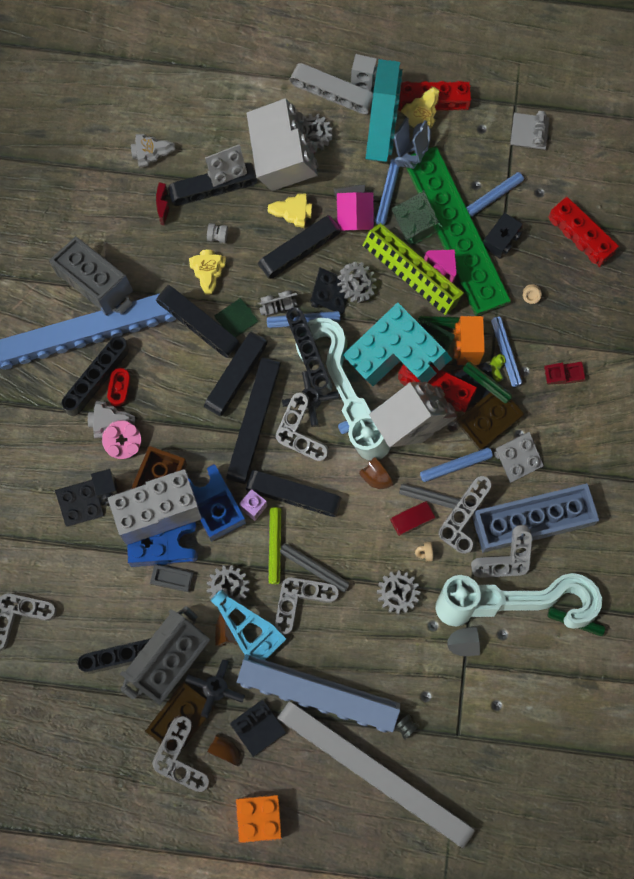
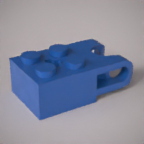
[188,464,246,542]
[127,522,198,567]

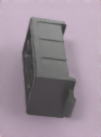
[49,236,133,316]
[120,606,211,705]

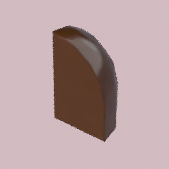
[359,457,393,489]
[215,612,241,646]
[207,734,240,766]

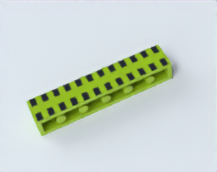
[362,223,464,315]

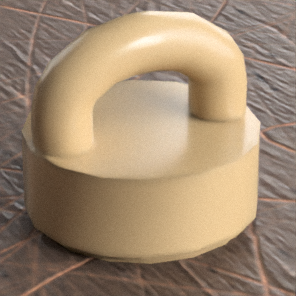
[523,284,541,304]
[415,542,433,562]

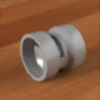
[207,223,228,244]

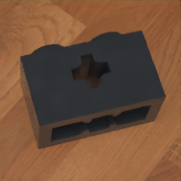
[483,212,523,259]
[91,469,119,506]

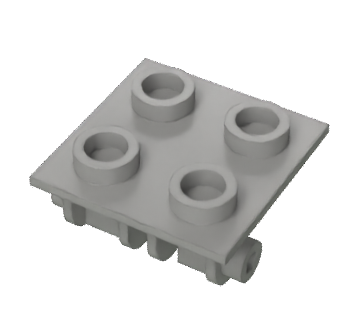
[510,111,549,150]
[205,144,247,187]
[257,290,297,316]
[494,432,543,483]

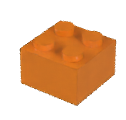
[453,316,484,365]
[236,795,281,843]

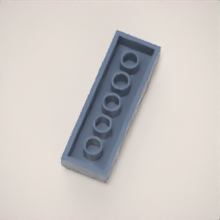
[472,483,599,553]

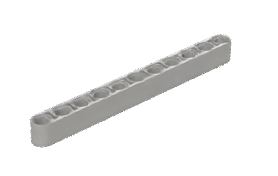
[277,701,475,849]

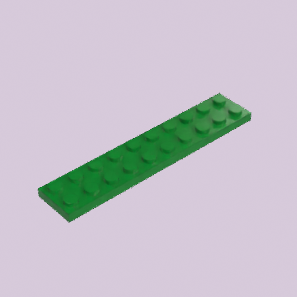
[406,146,510,316]

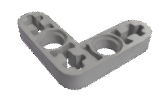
[276,392,329,461]
[471,525,532,578]
[275,578,338,636]
[0,594,57,651]
[152,716,209,792]

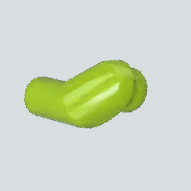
[489,354,506,382]

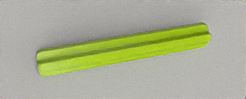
[268,507,281,584]

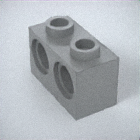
[351,54,378,92]

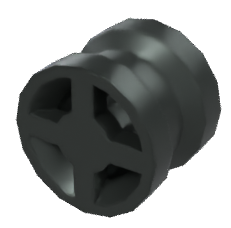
[394,714,419,740]

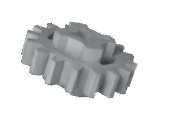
[302,114,332,152]
[337,262,377,303]
[207,565,250,605]
[377,571,420,615]

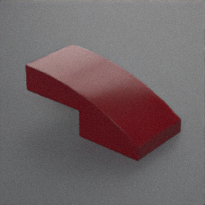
[156,182,169,226]
[544,361,585,384]
[390,501,435,536]

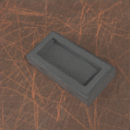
[150,564,193,593]

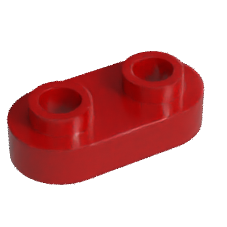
[107,368,130,406]

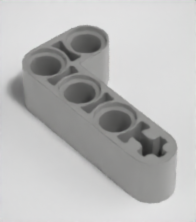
[438,476,491,553]

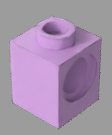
[239,489,267,521]

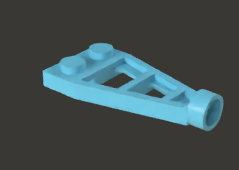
[210,589,286,660]

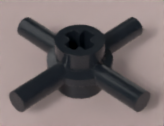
[282,371,339,427]
[185,659,245,718]

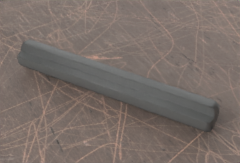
[399,483,474,509]
[280,544,349,592]

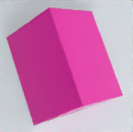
[337,192,374,230]
[424,250,456,284]

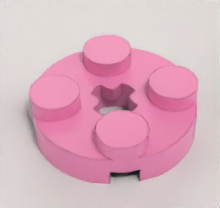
[102,420,141,459]

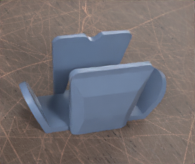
[394,118,431,169]

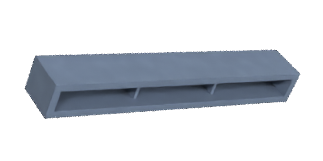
[237,654,400,732]

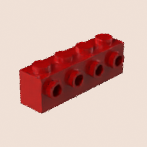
[398,81,471,111]
[548,196,619,267]
[398,364,477,413]

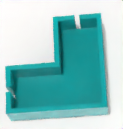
[365,59,403,162]
[343,302,452,386]

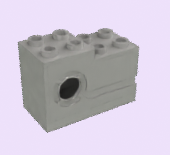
[247,98,318,191]
[369,382,457,447]
[107,469,201,545]

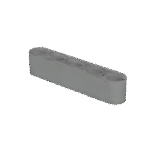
[290,63,373,114]

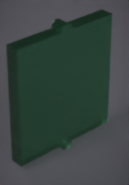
[214,298,258,338]

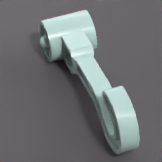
[296,318,391,460]
[435,573,602,629]

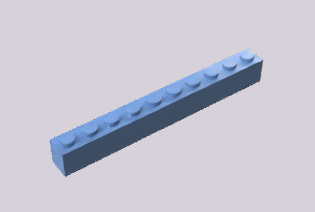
[0,294,176,369]

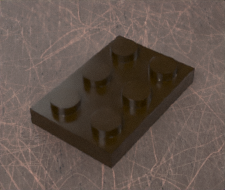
[455,392,524,451]
[145,682,215,754]

